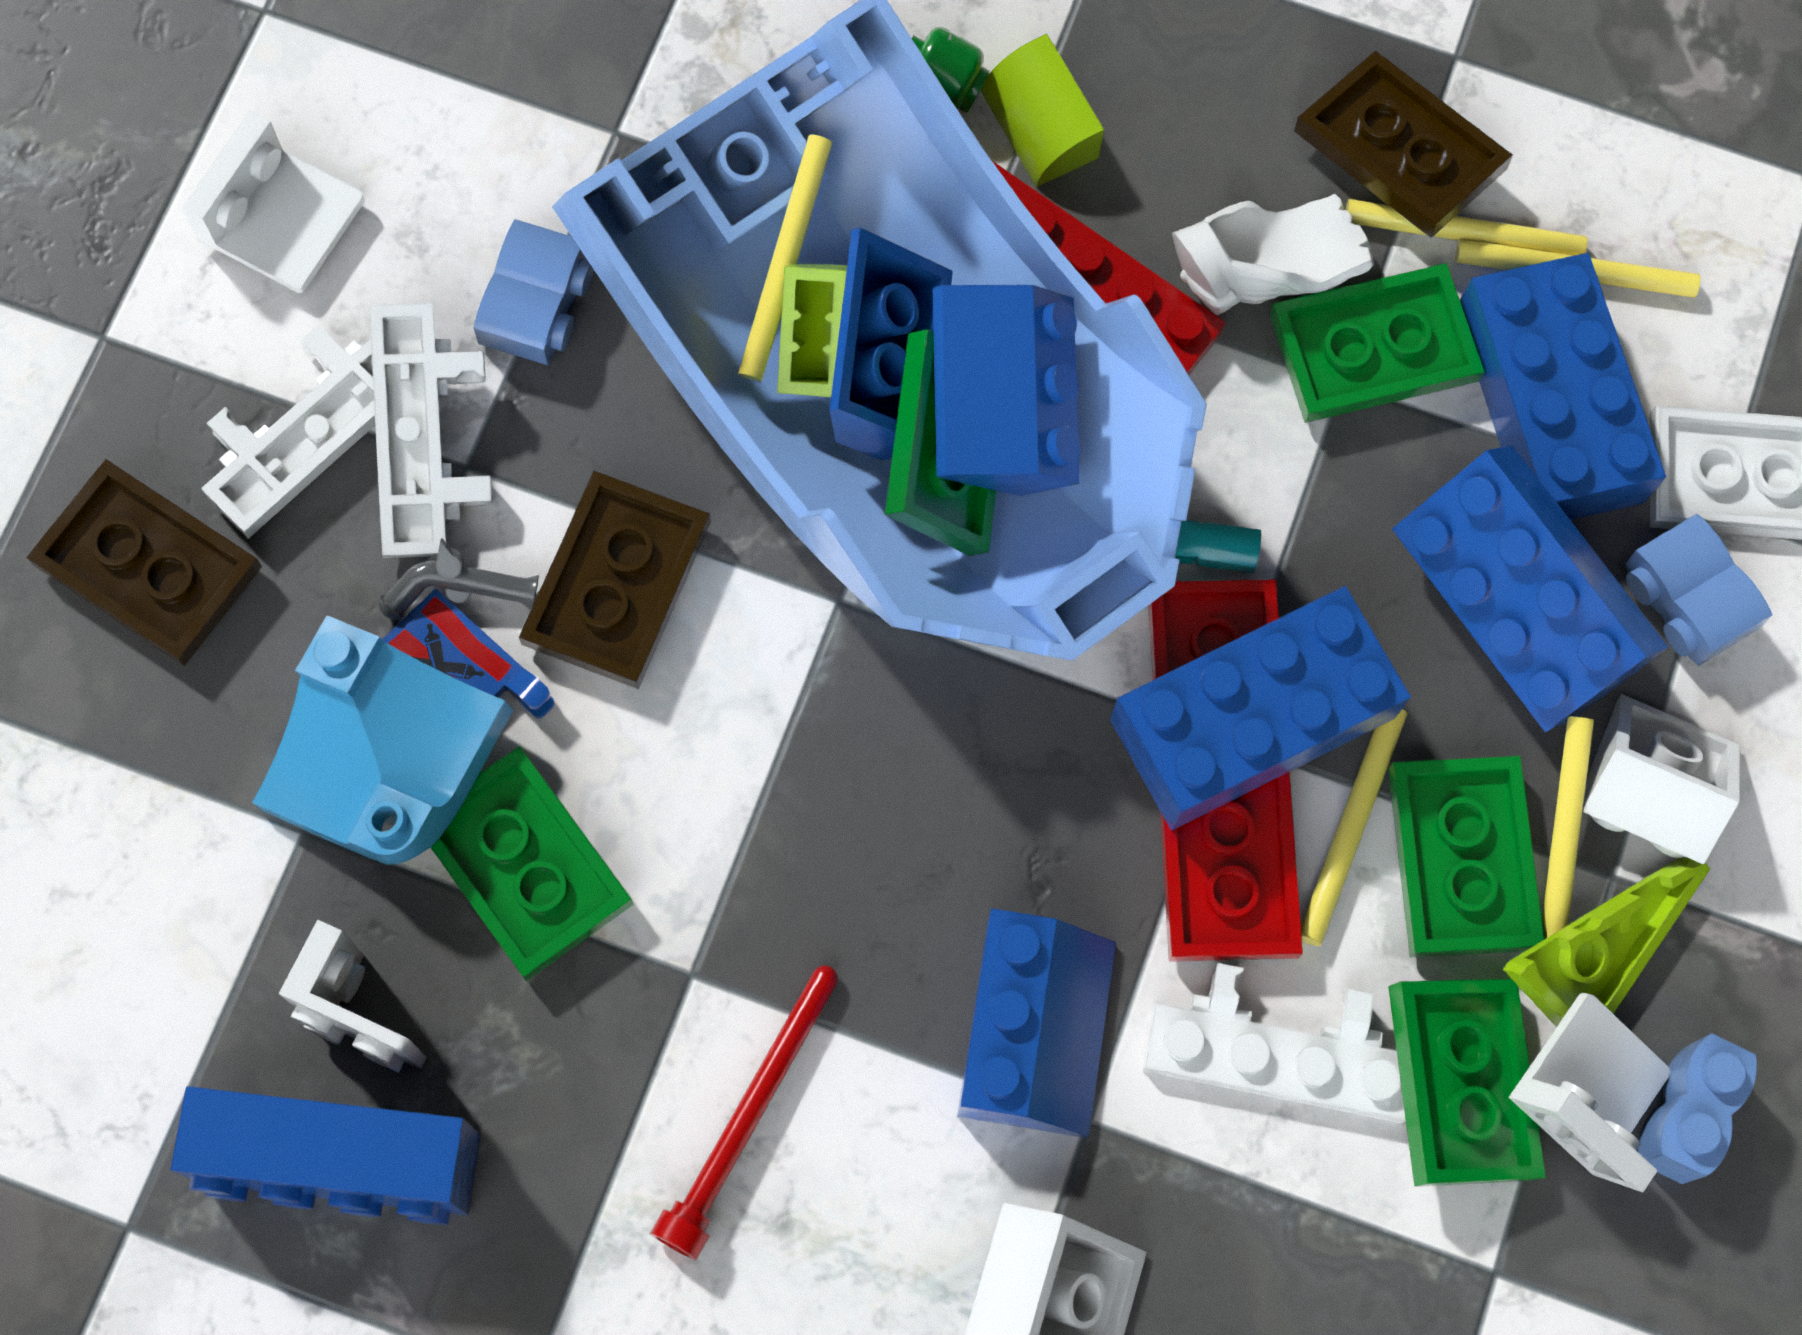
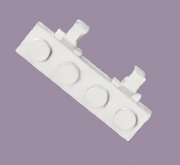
[369,303,492,559]
[201,325,375,539]
[1142,963,1406,1123]

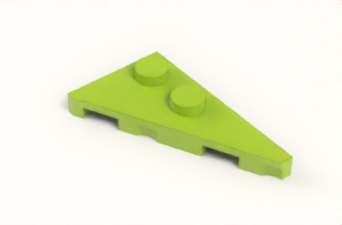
[1503,857,1711,1027]

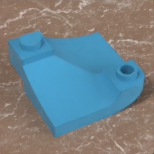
[252,615,514,865]

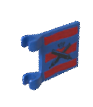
[382,588,555,774]

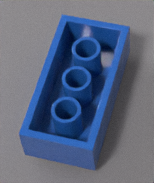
[1460,252,1666,520]
[1392,445,1669,733]
[1110,586,1411,831]
[170,1086,481,1225]

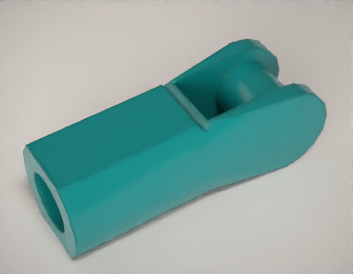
[1175,519,1261,574]

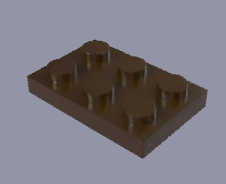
[1294,50,1513,238]
[26,459,262,666]
[519,470,711,689]

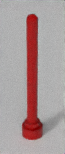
[649,965,838,1261]

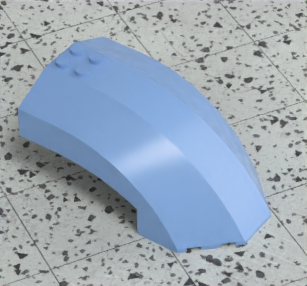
[552,0,1207,660]

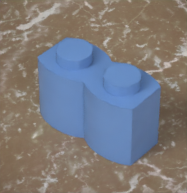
[473,219,594,365]
[1625,514,1773,666]
[1638,1033,1757,1184]

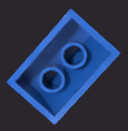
[829,227,953,461]
[932,285,1081,496]
[957,908,1116,1138]

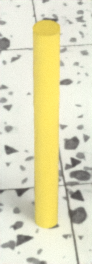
[738,135,832,382]
[1345,199,1588,255]
[1455,239,1701,298]
[1301,709,1407,946]
[1542,716,1594,939]

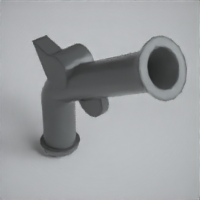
[378,538,539,620]

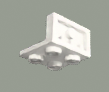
[182,110,365,293]
[279,920,427,1073]
[1508,993,1671,1192]

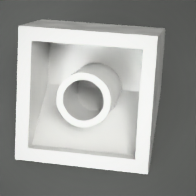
[1582,694,1740,864]
[965,1203,1147,1335]

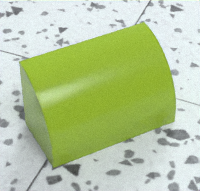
[980,34,1104,187]
[777,264,847,397]

